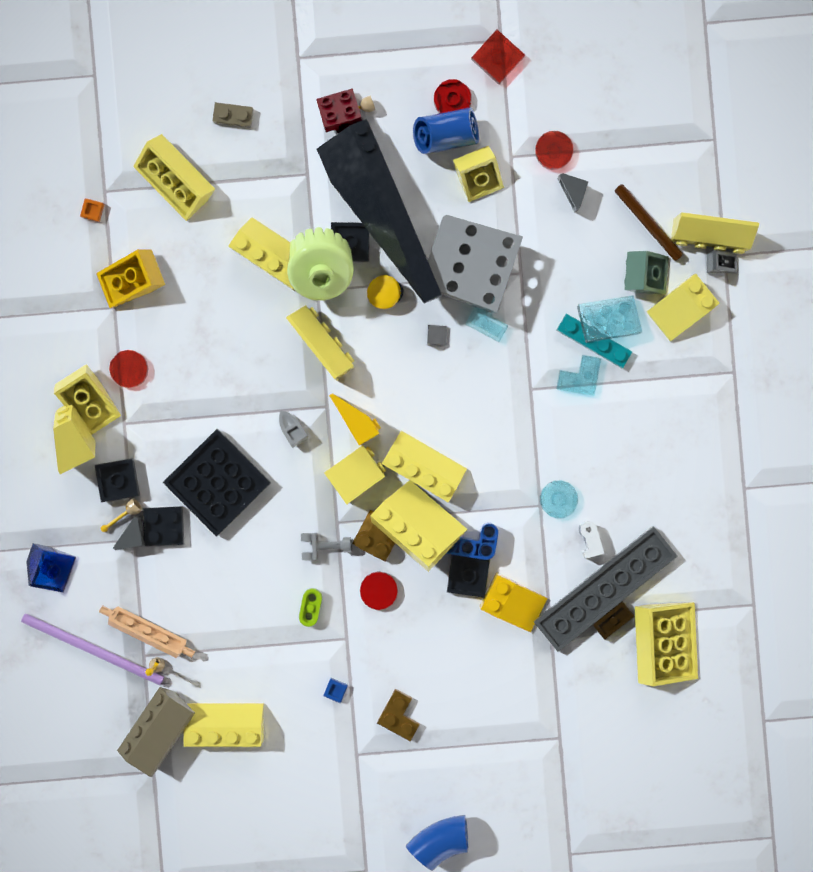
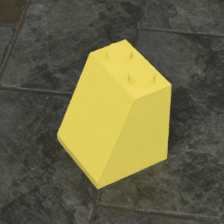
[53,405,96,474]
[324,445,386,504]

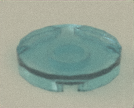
[539,480,578,518]

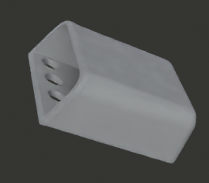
[428,215,523,313]

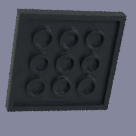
[163,428,271,537]

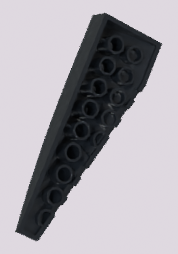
[317,119,442,304]

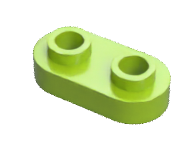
[299,588,322,627]

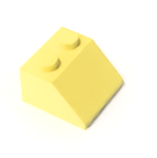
[453,146,504,202]

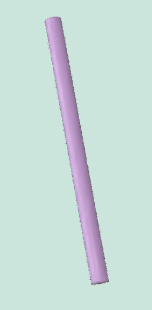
[21,613,164,685]

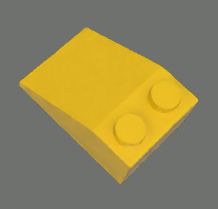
[96,249,165,308]
[329,393,381,446]
[479,572,548,633]

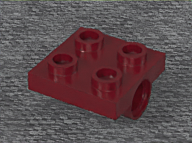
[316,88,362,133]

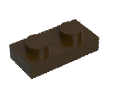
[593,601,635,640]

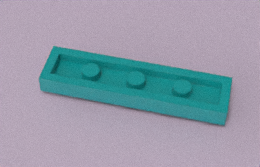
[556,313,632,368]

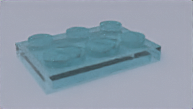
[577,295,642,343]

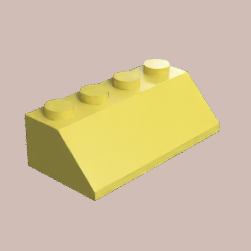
[133,134,215,221]
[671,212,759,254]
[229,217,295,291]
[286,305,354,381]
[382,431,467,503]
[184,703,264,747]

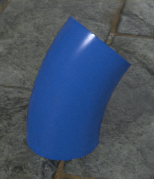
[413,107,479,154]
[406,815,468,871]

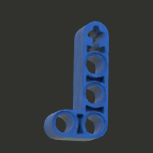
[446,522,498,560]

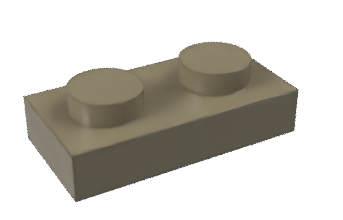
[212,102,254,128]

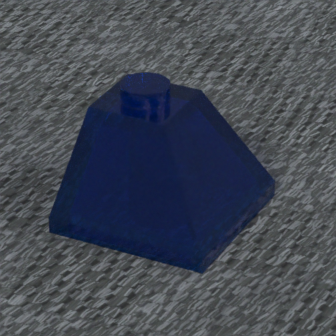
[26,543,76,593]

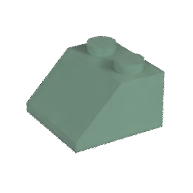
[624,251,669,295]

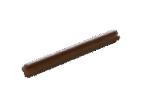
[614,184,683,261]

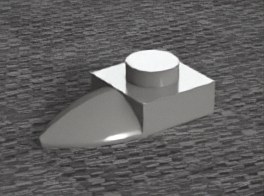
[279,410,309,448]

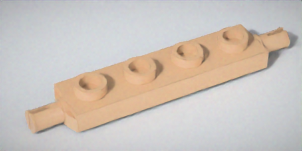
[99,605,195,658]

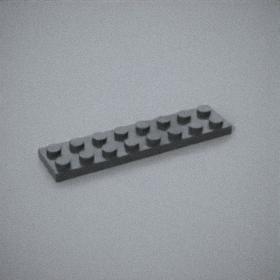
[533,526,678,652]

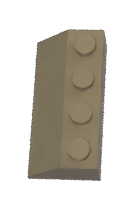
[117,687,195,777]

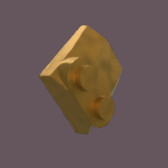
[352,510,395,562]

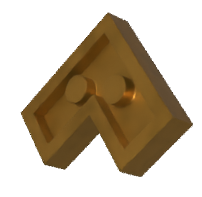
[377,689,420,742]

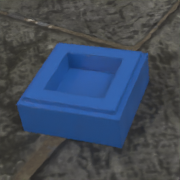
[323,678,348,703]

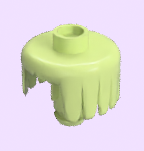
[287,227,354,300]

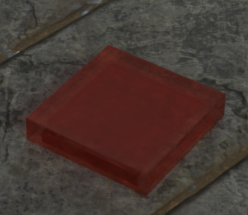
[471,29,525,85]

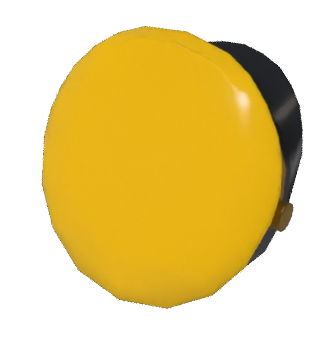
[367,275,403,309]

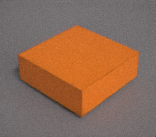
[80,198,105,222]

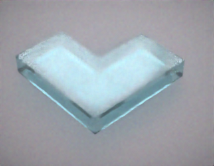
[466,296,508,342]
[556,355,601,396]

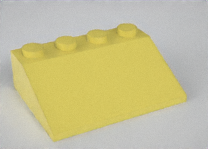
[370,480,467,572]
[635,602,698,686]

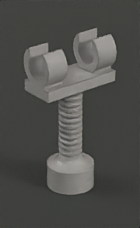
[301,533,352,560]

